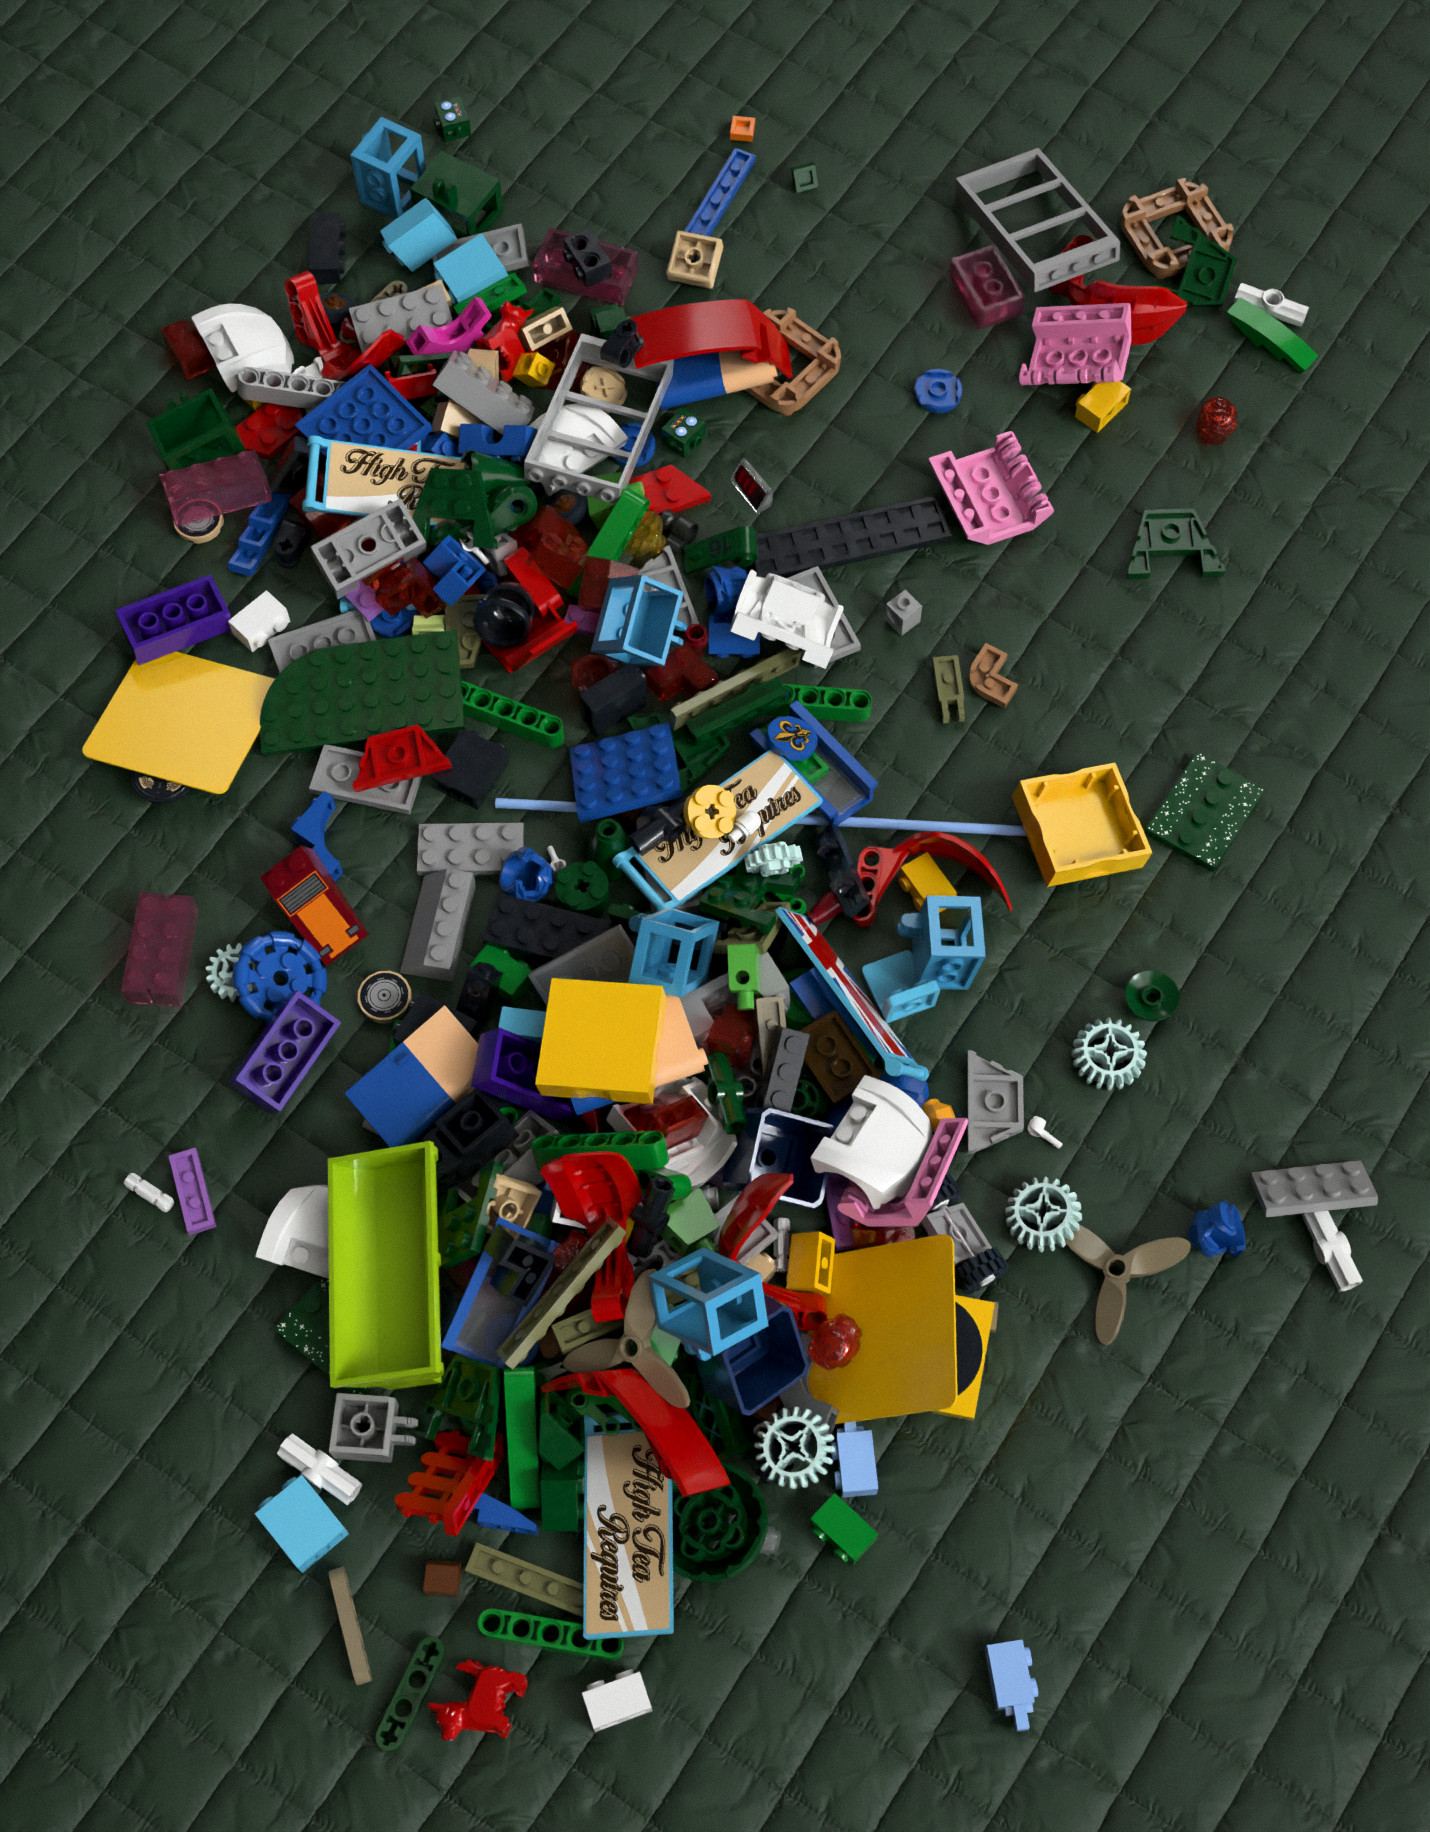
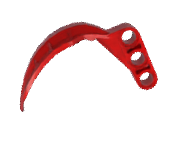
[1048,235,1187,345]
[284,271,405,380]
[853,831,1012,927]
[540,1151,643,1323]
[717,1173,828,1331]

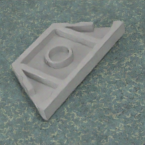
[631,545,699,628]
[967,1050,1024,1154]

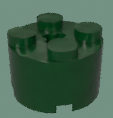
[555,861,610,919]

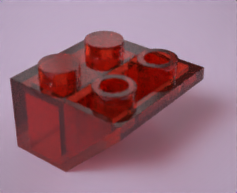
[623,1093,709,1150]

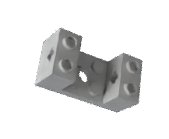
[311,498,426,599]
[680,952,791,1056]

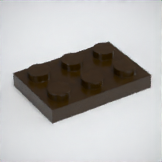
[799,1009,881,1107]

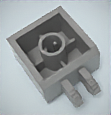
[329,1393,418,1463]

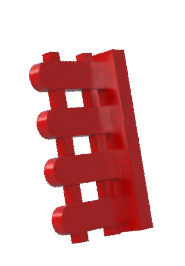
[395,1430,506,1537]

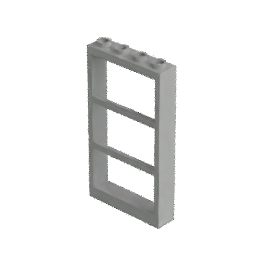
[956,148,1120,293]
[524,333,674,504]

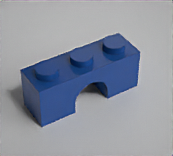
[458,423,538,463]

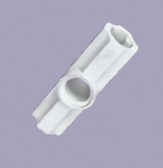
[1233,283,1309,327]
[1301,1211,1363,1292]
[277,1433,362,1506]

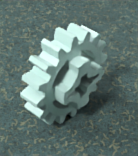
[744,842,803,877]
[206,943,257,1002]

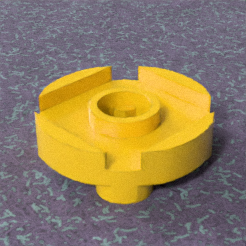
[683,785,736,839]

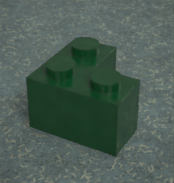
[590,304,630,340]
[540,1455,585,1531]

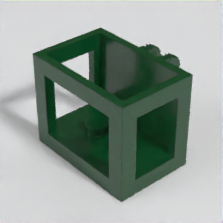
[410,151,504,239]
[145,388,249,489]

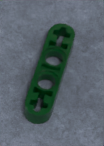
[375,1636,446,1753]

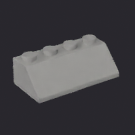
[400,869,476,982]

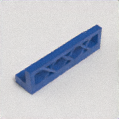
[788,966,878,1059]

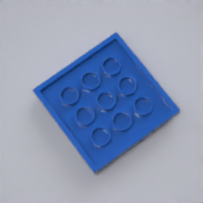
[295,364,433,459]
[570,722,683,823]

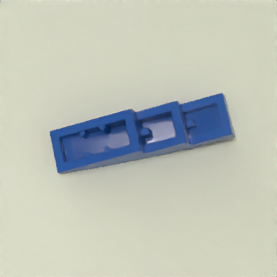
[228,489,292,577]
[471,1493,538,1536]

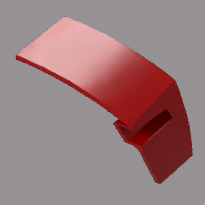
[630,299,793,379]

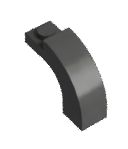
[780,1333,839,1435]

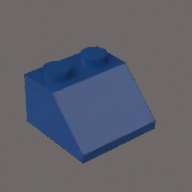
[709,612,760,658]

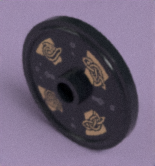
[131,771,192,804]

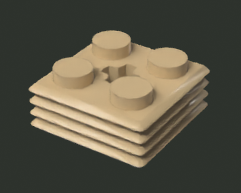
[666,230,723,289]
[486,1174,542,1234]

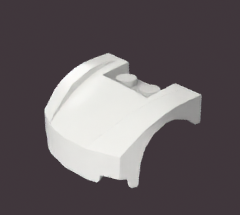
[191,304,294,393]
[514,403,629,496]
[730,570,844,669]
[811,1075,932,1209]
[606,1077,737,1201]
[255,1185,329,1279]

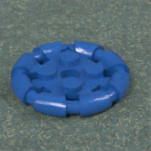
[232,931,327,1024]

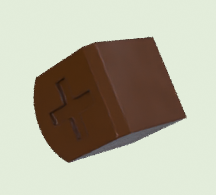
[423,1560,462,1598]

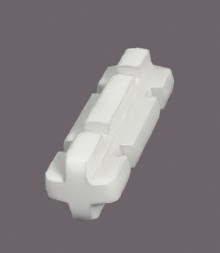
[124,1173,174,1212]
[774,1217,790,1273]

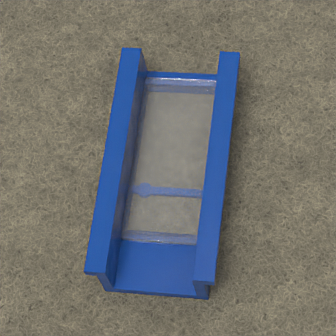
[749,700,878,826]
[441,1217,562,1374]

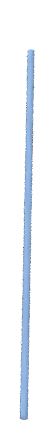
[495,798,1027,836]

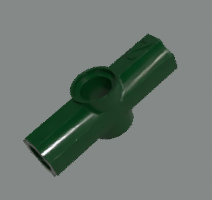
[704,1053,748,1135]

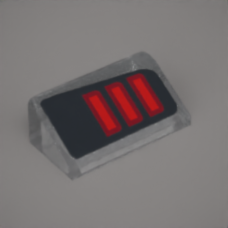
[730,458,773,513]

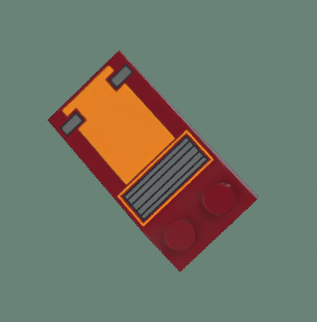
[260,846,369,966]

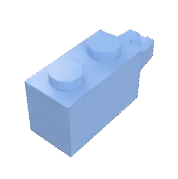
[831,1422,878,1498]
[984,1640,1038,1732]

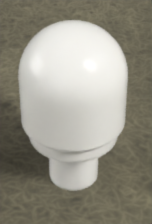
[728,811,761,843]

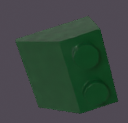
[538,1381,585,1471]

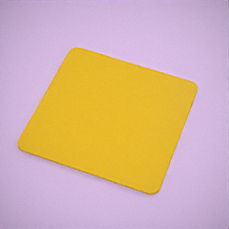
[82,652,275,794]
[807,1234,957,1424]

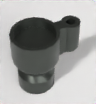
[658,509,699,554]

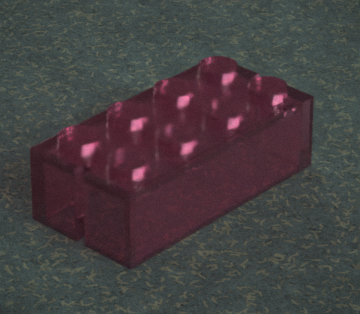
[533,227,639,306]
[159,450,272,526]
[121,893,199,1007]

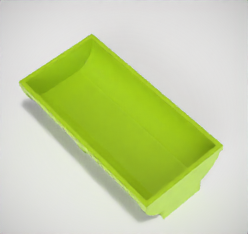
[328,1141,444,1390]

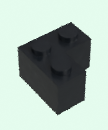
[483,1224,557,1307]

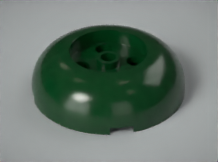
[672,1462,768,1583]

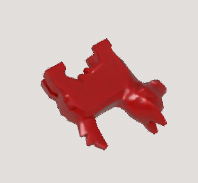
[475,301,538,382]
[427,1659,528,1741]

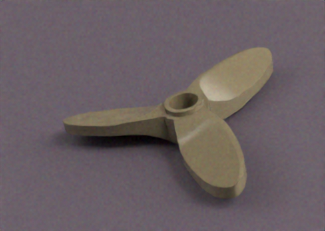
[1057,1222,1191,1346]
[563,1269,690,1408]

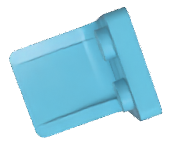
[862,950,940,1023]

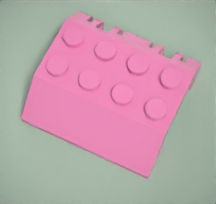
[1019,303,1131,385]
[928,431,1054,545]
[837,1118,968,1226]

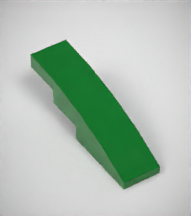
[1225,297,1319,374]

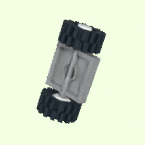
[921,1174,1009,1295]

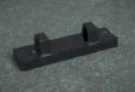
[813,823,870,918]

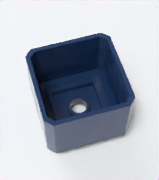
[722,1108,835,1208]
[693,1293,809,1416]

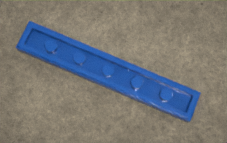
[684,148,756,260]

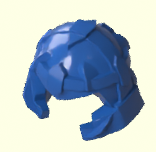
[704,566,748,616]
[499,847,554,902]
[1187,1199,1246,1258]

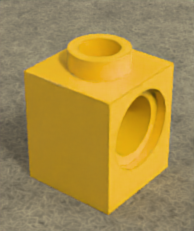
[512,352,555,387]

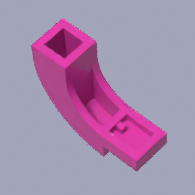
[406,297,492,355]

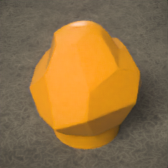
[921,1099,955,1133]

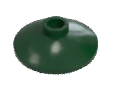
[1125,970,1180,1022]

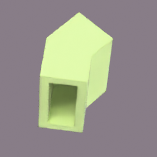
[412,615,446,635]

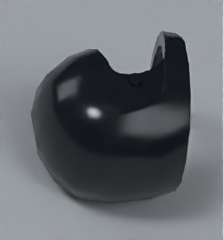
[473,581,535,649]

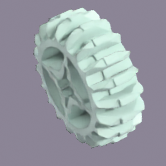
[1071,1017,1147,1091]
[1005,1176,1082,1253]
[755,1407,835,1489]

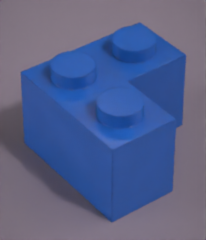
[423,535,486,607]

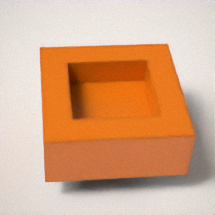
[730,116,756,142]

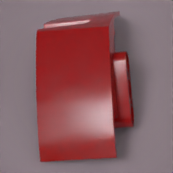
[463,547,578,674]
[540,1367,731,1497]

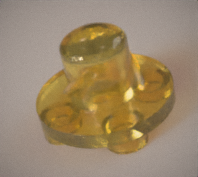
[624,511,666,557]

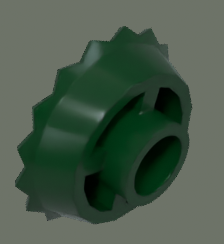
[790,1073,829,1121]

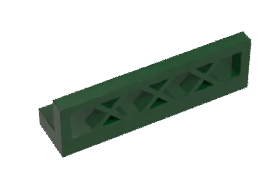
[388,351,469,378]
[686,676,789,747]
[675,1350,754,1462]

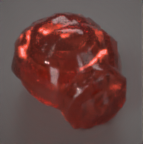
[1196,397,1238,445]
[570,654,619,693]
[552,1229,590,1276]
[809,1313,862,1371]

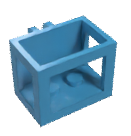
[350,117,426,219]
[591,575,688,667]
[896,896,986,990]
[628,908,719,998]
[649,1247,769,1361]

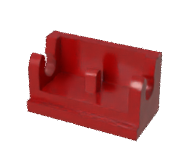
[384,363,438,400]

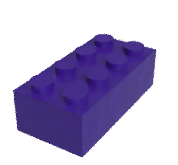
[115,574,231,665]
[228,990,341,1114]
[471,1027,580,1122]

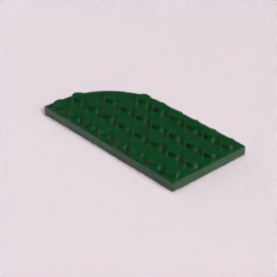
[260,629,466,756]

